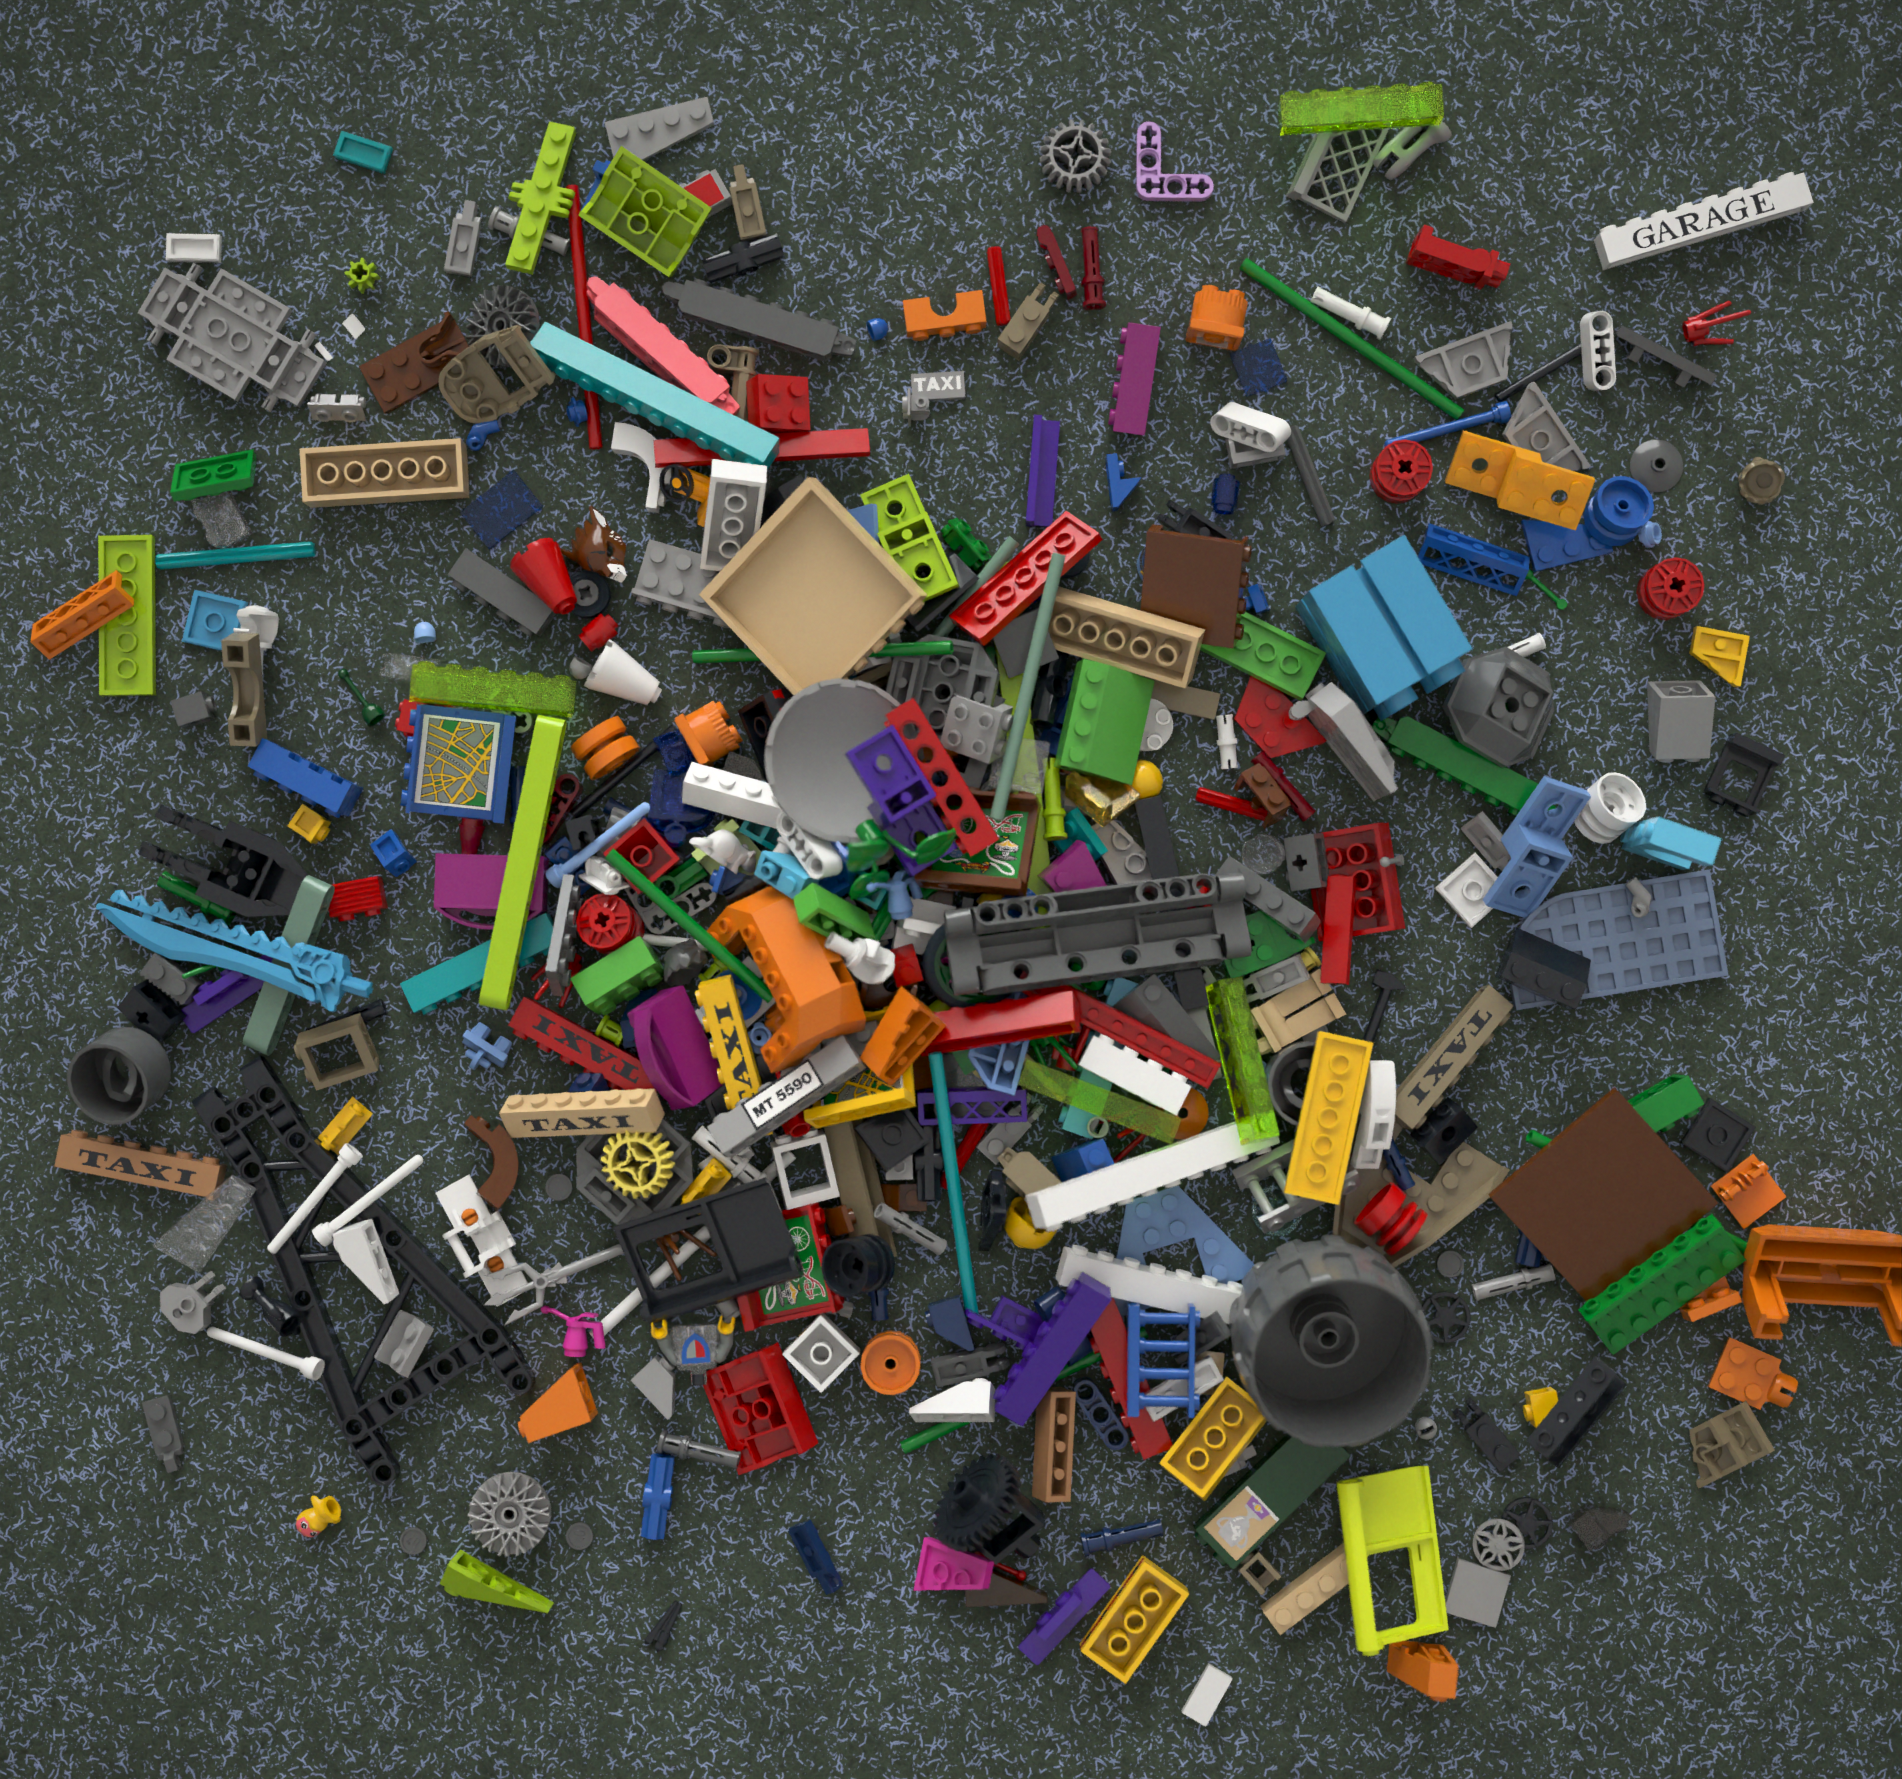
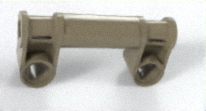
[707,344,759,422]

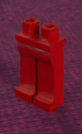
[1406,224,1510,290]

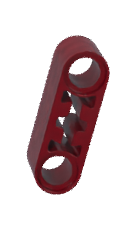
[543,774,583,845]

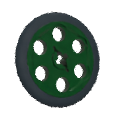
[923,913,1023,1008]

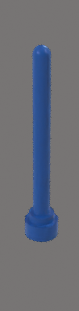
[1384,401,1511,447]

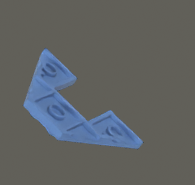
[1113,1185,1255,1316]

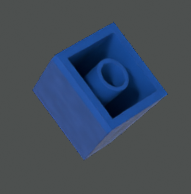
[1051,1138,1114,1183]

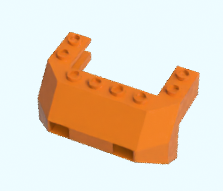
[707,886,866,1073]
[1742,1224,1902,1347]

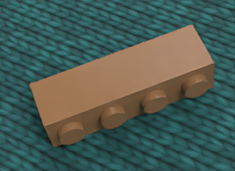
[1032,1387,1076,1502]

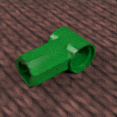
[655,857,708,900]

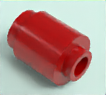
[578,613,619,652]

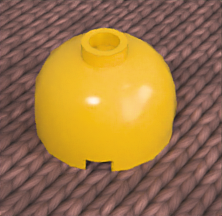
[1004,1197,1058,1249]

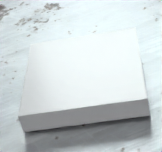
[1434,852,1498,928]

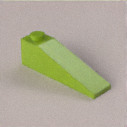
[439,1549,554,1613]

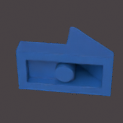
[1105,453,1141,512]

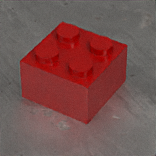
[746,374,810,433]

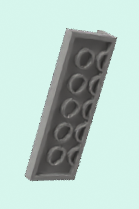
[631,539,728,628]

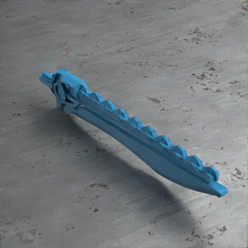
[96,890,373,1012]

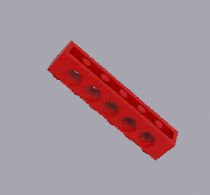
[884,698,999,856]

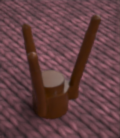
[656,1229,717,1281]

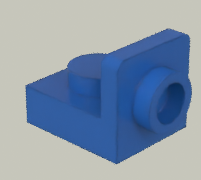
[370,829,417,877]

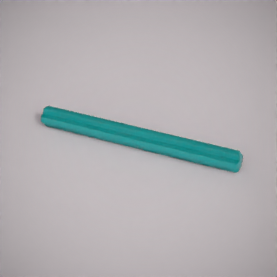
[155,542,316,569]

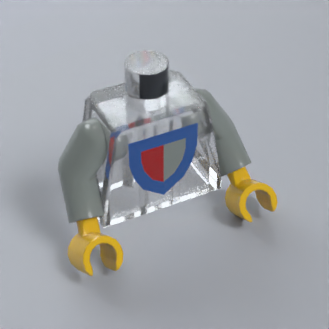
[651,1316,736,1386]

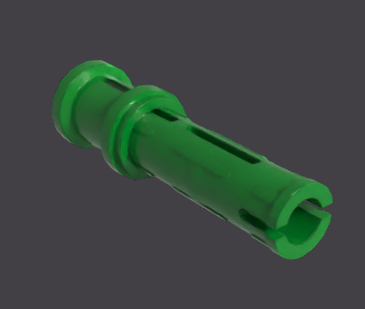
[157,871,236,925]

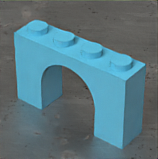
[1620,817,1721,870]

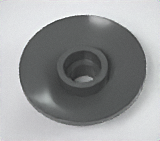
[1630,440,1683,492]

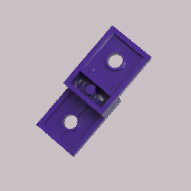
[845,725,958,877]

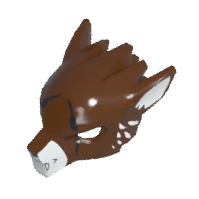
[561,506,627,583]

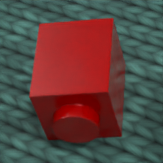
[890,943,923,988]

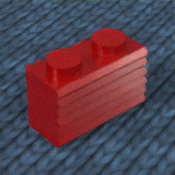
[328,876,388,922]

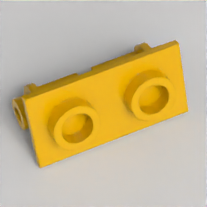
[318,1097,373,1155]
[681,1157,733,1215]

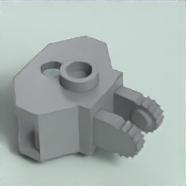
[160,1271,226,1334]

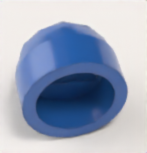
[866,318,888,342]

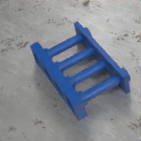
[1127,1303,1200,1418]

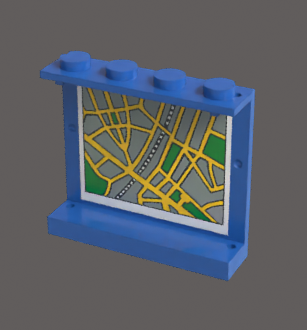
[400,704,516,824]

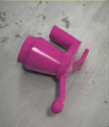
[541,1305,606,1357]

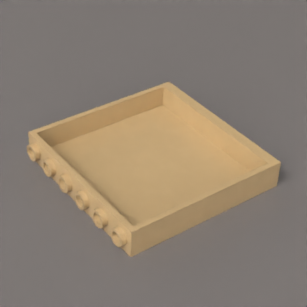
[699,477,928,695]

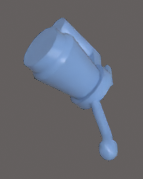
[866,868,923,920]

